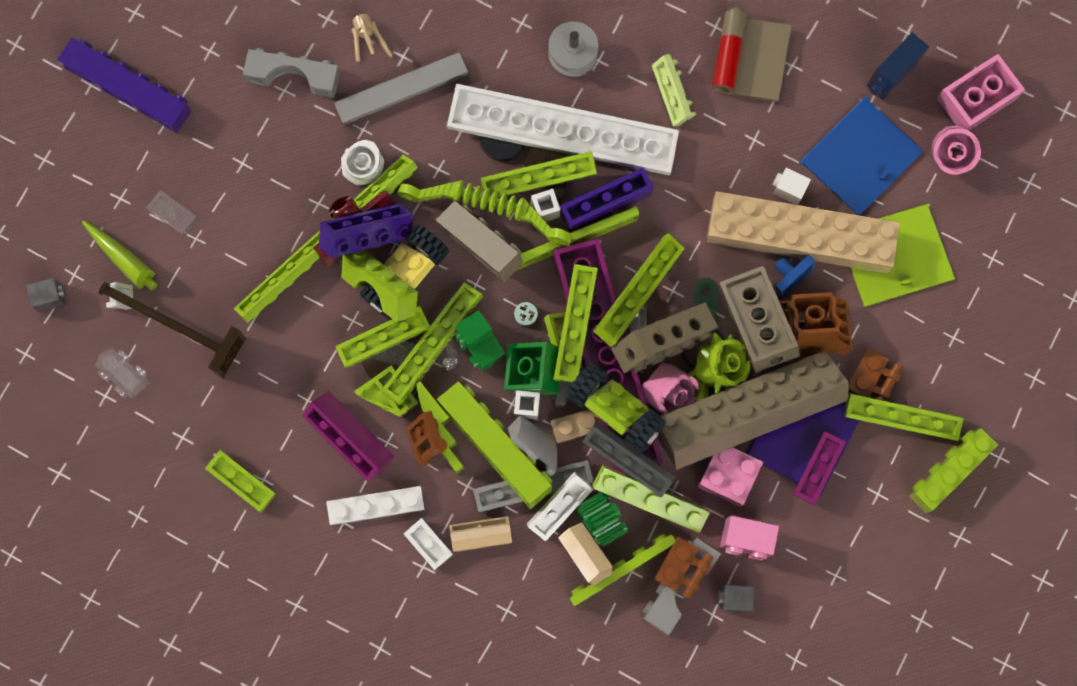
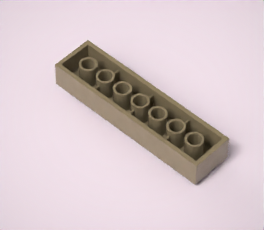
[657,350,848,470]

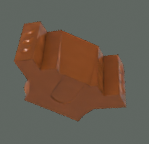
[779,292,853,359]

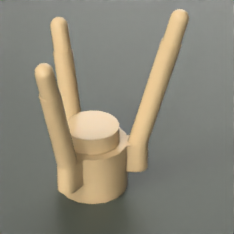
[351,14,393,62]

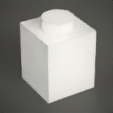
[772,168,811,205]
[531,189,560,222]
[514,390,540,420]

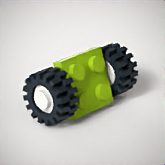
[566,363,667,455]

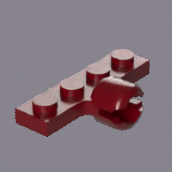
[313,190,396,267]

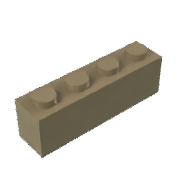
[436,201,524,283]

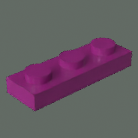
[793,431,846,506]

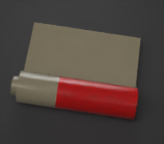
[712,7,792,102]

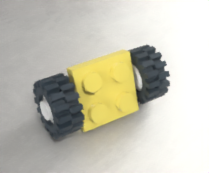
[360,225,450,320]

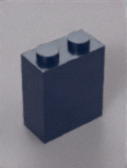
[867,32,929,100]

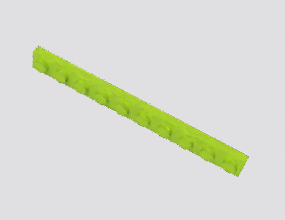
[234,155,418,323]

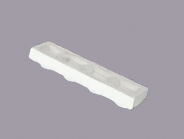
[326,486,425,525]

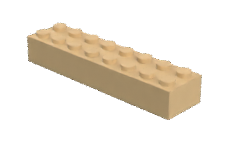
[706,191,900,274]

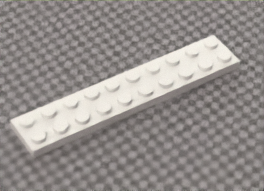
[447,84,679,176]

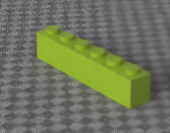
[437,381,552,509]

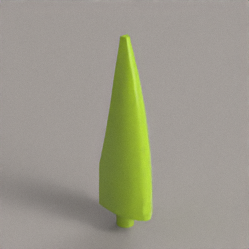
[82,220,158,291]

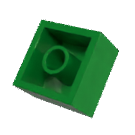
[504,342,560,395]

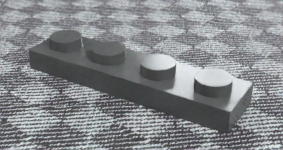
[583,421,676,498]

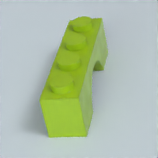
[341,250,418,322]

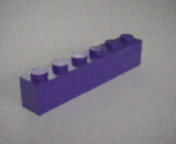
[57,38,191,134]

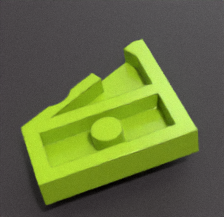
[354,365,419,418]

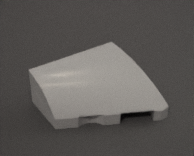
[508,415,557,476]

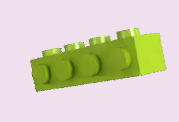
[909,428,998,513]

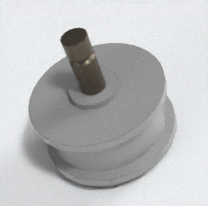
[548,22,599,77]

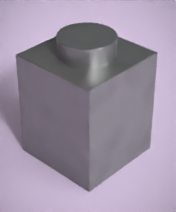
[26,278,67,312]
[718,585,754,612]

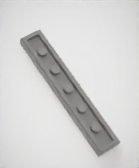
[334,53,468,125]

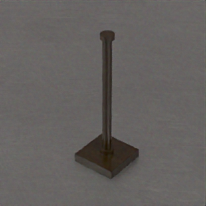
[99,282,246,379]

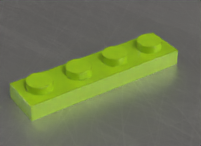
[335,306,431,369]

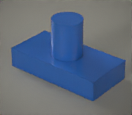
[775,255,815,299]

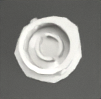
[341,140,385,186]

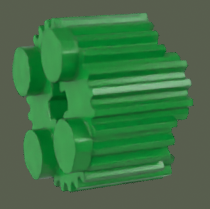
[577,492,628,546]

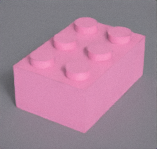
[936,54,1025,130]

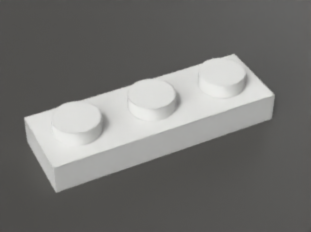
[527,472,593,541]

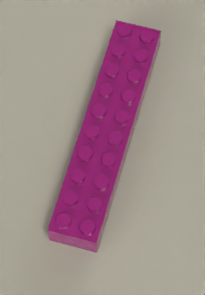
[553,239,663,475]

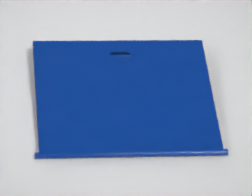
[798,96,923,216]

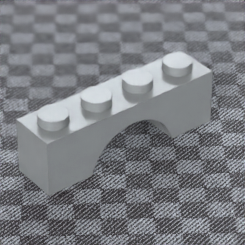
[243,48,340,98]
[642,538,721,635]

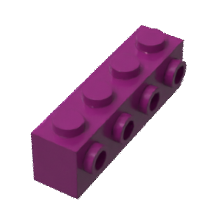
[302,391,395,482]

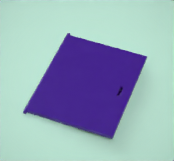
[747,401,860,495]

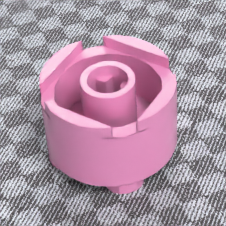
[931,126,981,175]
[642,363,699,415]

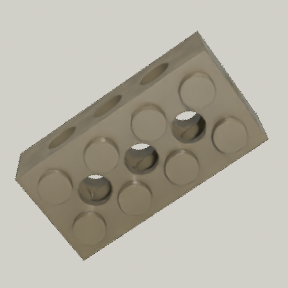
[719,266,800,373]
[611,303,718,373]

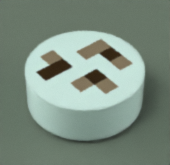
[514,302,537,327]

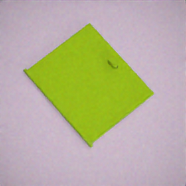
[850,203,955,307]

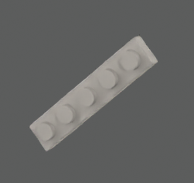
[473,460,594,513]

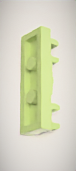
[652,54,696,126]

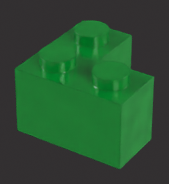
[454,310,506,372]

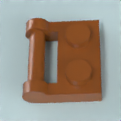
[406,411,447,466]

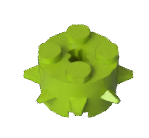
[694,333,750,394]

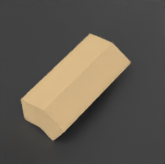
[449,516,512,552]
[558,523,613,586]

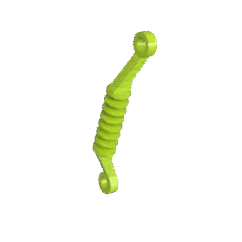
[397,180,573,247]

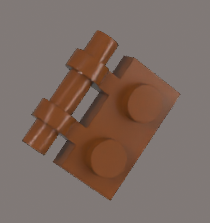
[848,348,903,401]
[654,537,714,600]

